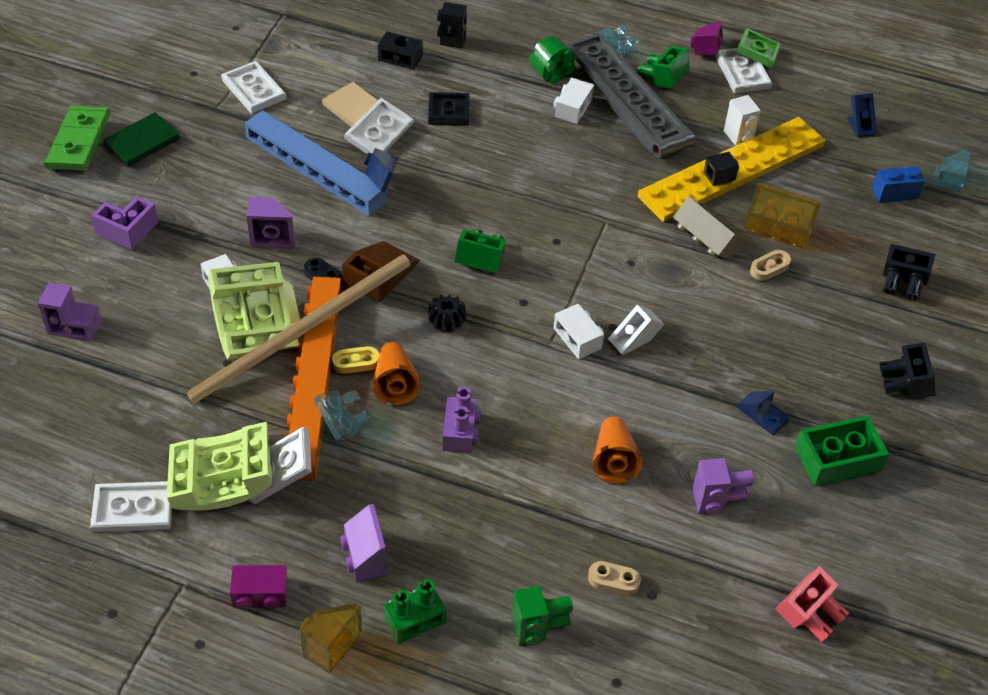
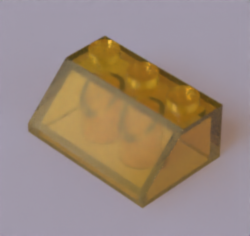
[744,182,822,249]

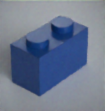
[872,166,925,203]

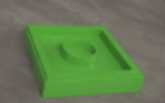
[736,28,781,68]

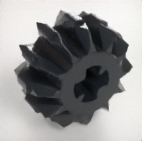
[428,294,467,332]

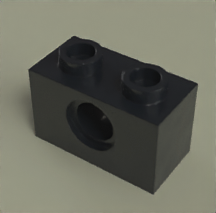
[437,2,467,49]
[378,31,423,70]

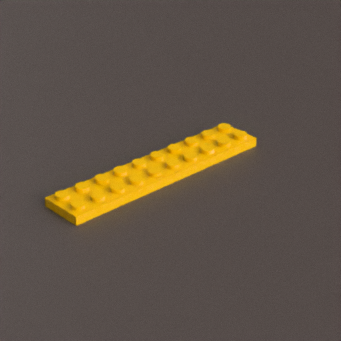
[637,117,826,222]

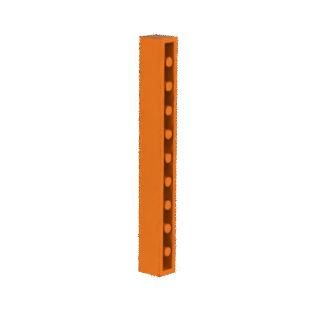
[284,277,342,481]

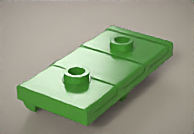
[44,106,111,171]

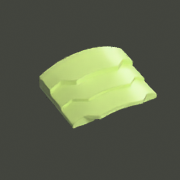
[209,262,300,360]
[167,422,272,511]

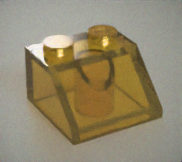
[300,603,362,674]

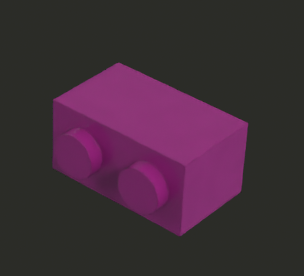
[230,565,288,609]

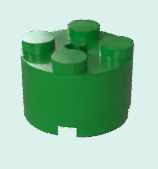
[529,36,575,85]

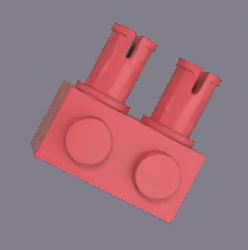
[775,566,849,642]

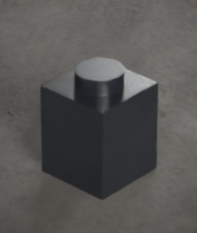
[704,151,739,186]

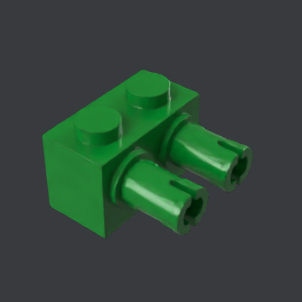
[638,46,690,89]
[454,228,506,273]
[384,579,447,644]
[511,586,573,646]

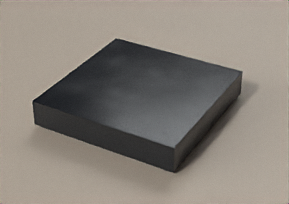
[428,92,469,126]

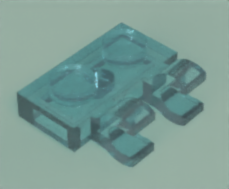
[594,25,638,58]
[314,390,372,442]

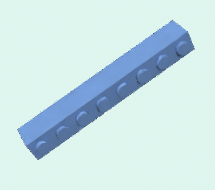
[245,110,386,216]

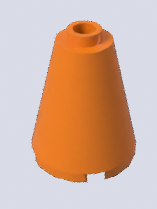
[372,342,421,405]
[592,417,643,484]

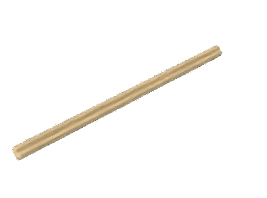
[187,255,410,404]

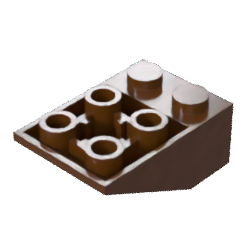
[342,241,419,303]

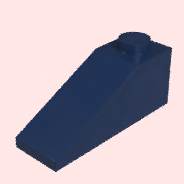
[364,148,398,193]

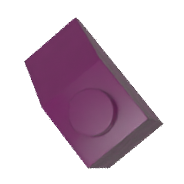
[691,21,723,55]

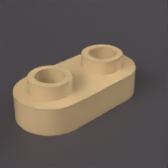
[750,250,791,281]
[588,561,641,596]

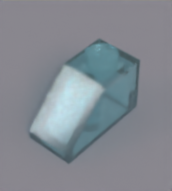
[934,149,971,192]

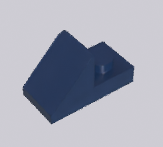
[847,93,877,136]
[736,391,790,436]

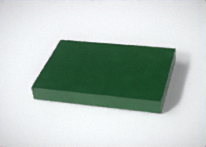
[103,112,180,167]

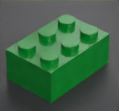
[795,415,889,487]

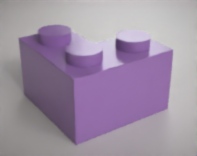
[91,196,159,250]
[38,282,102,342]

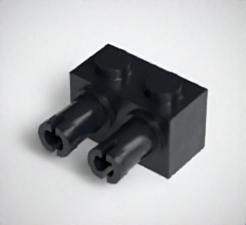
[883,244,936,300]
[879,342,936,399]

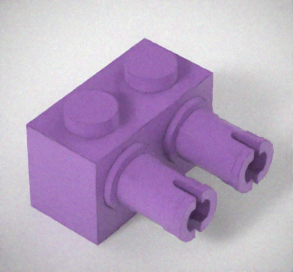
[442,387,481,453]
[692,458,754,514]

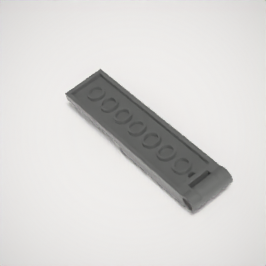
[567,33,696,158]

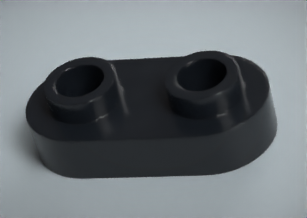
[304,258,343,287]

